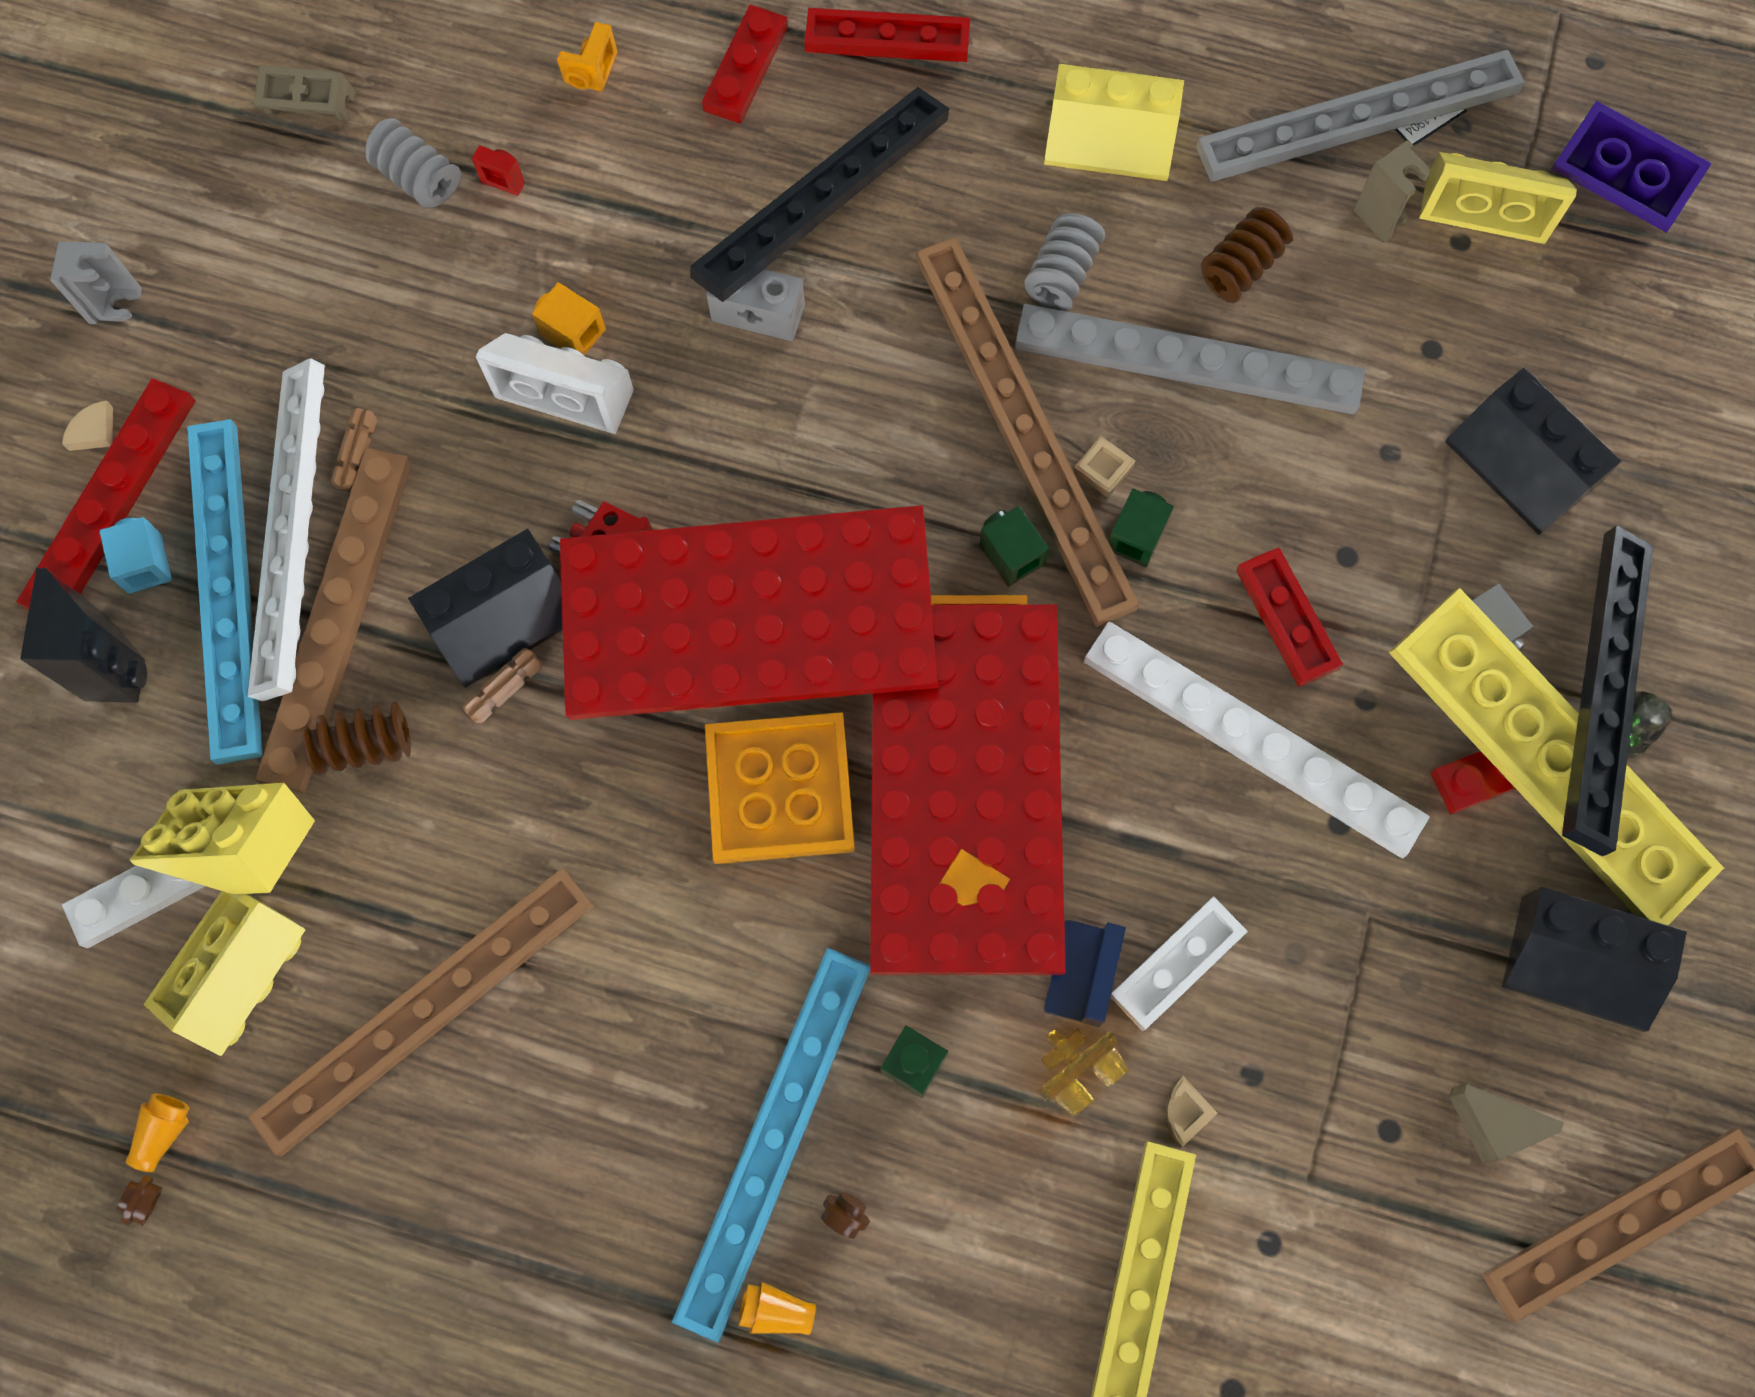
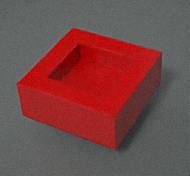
[471,145,525,196]

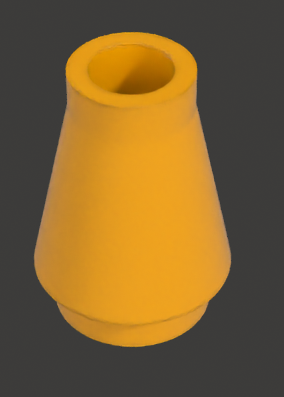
[125,1093,190,1173]
[738,1281,816,1335]

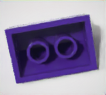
[1551,101,1712,233]

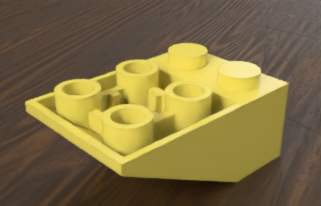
[130,783,315,894]

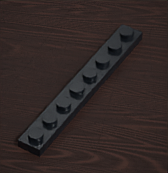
[690,87,950,302]
[1562,525,1653,857]

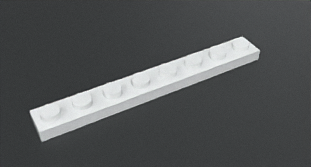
[248,358,325,701]
[1083,621,1430,859]

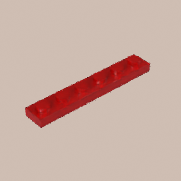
[16,378,196,610]

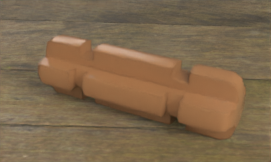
[330,408,377,493]
[462,648,542,724]

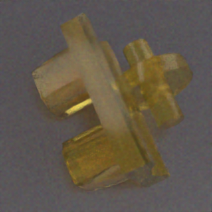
[1038,1028,1129,1118]

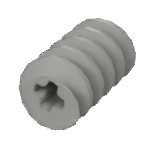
[365,118,462,208]
[1024,213,1105,311]

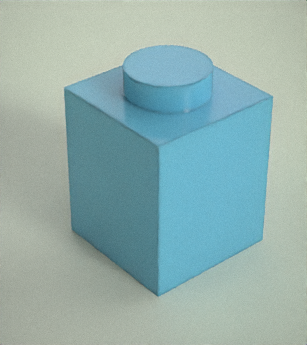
[99,517,172,594]

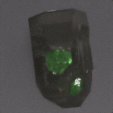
[1628,691,1672,758]

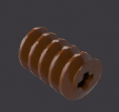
[1201,207,1293,303]
[303,701,411,775]

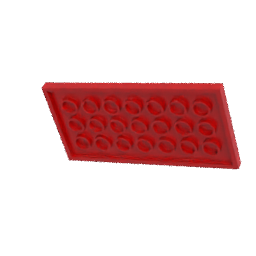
[560,505,939,720]
[870,604,1066,975]

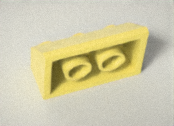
[1044,64,1184,181]
[1419,152,1577,244]
[143,891,306,1056]

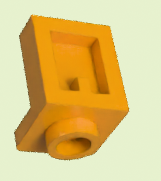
[557,22,618,92]

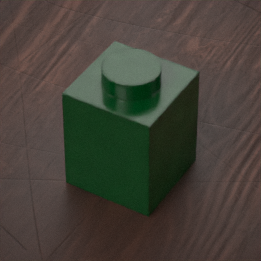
[1109,488,1174,568]
[979,506,1049,587]
[880,1025,948,1098]

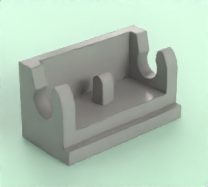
[50,241,142,324]

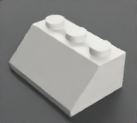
[476,333,634,434]

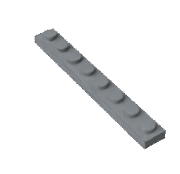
[1196,50,1525,182]
[1015,304,1365,415]

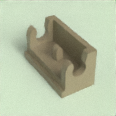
[254,65,356,121]
[1353,140,1429,243]

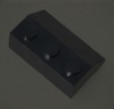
[1445,367,1622,535]
[408,528,563,688]
[20,568,147,703]
[1502,887,1687,1032]

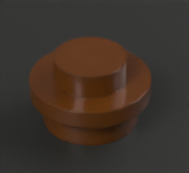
[116,1175,163,1226]
[821,1192,870,1239]

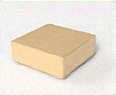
[1073,436,1136,498]

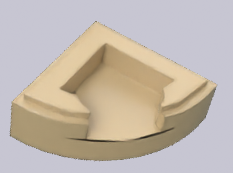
[62,401,113,451]
[1166,1076,1218,1148]

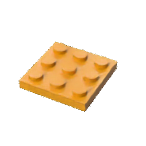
[705,712,855,864]

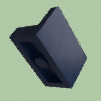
[1044,920,1126,1027]

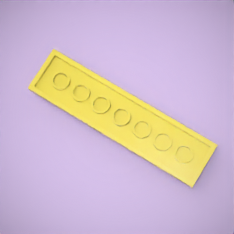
[1388,588,1724,925]

